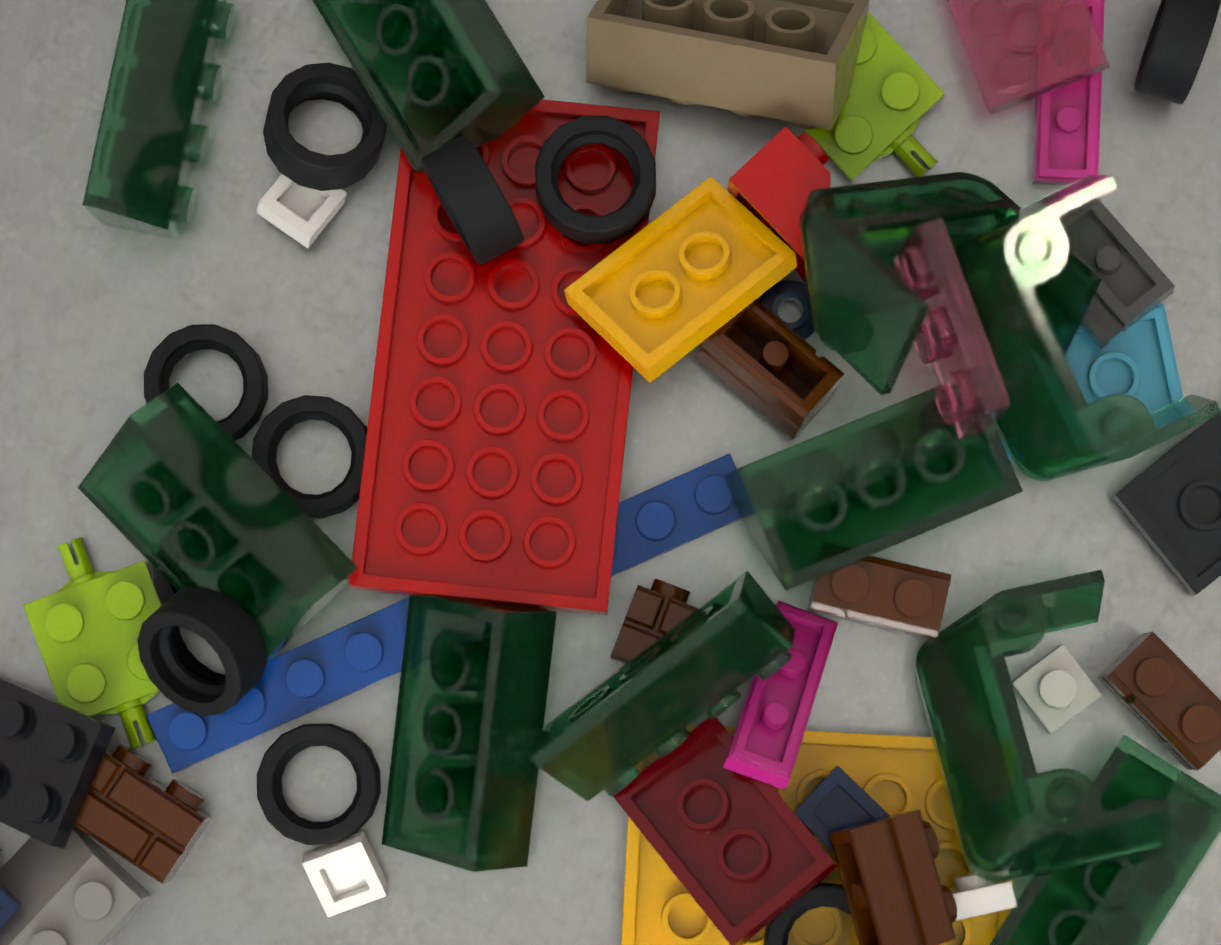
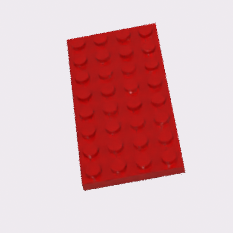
[349,86,660,615]

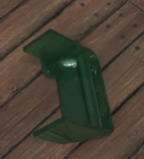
[799,172,1102,395]
[927,175,1221,481]
[915,569,1173,881]

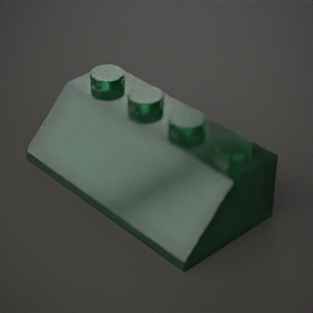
[83,0,235,239]
[313,0,545,172]
[724,372,1023,591]
[78,383,358,662]
[531,570,796,801]
[382,595,557,872]
[989,735,1221,945]

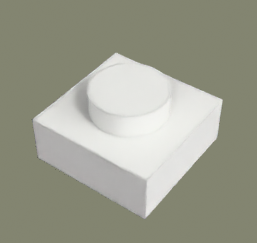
[256,174,347,248]
[1010,644,1102,734]
[302,831,389,917]
[950,870,1017,921]

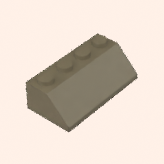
[586,0,869,130]

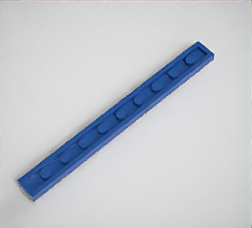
[147,453,756,774]

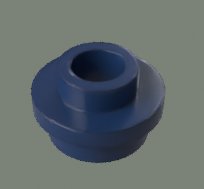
[759,280,821,340]

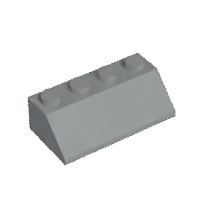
[0,826,152,945]

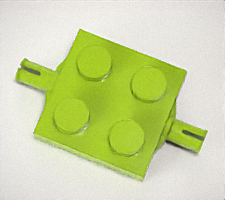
[802,12,945,182]
[23,537,161,750]

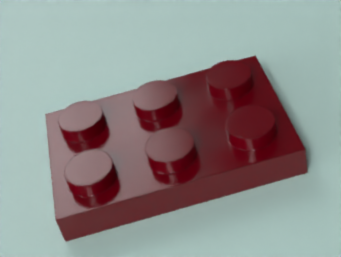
[612,714,838,945]

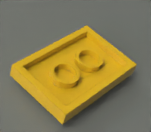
[564,176,797,383]

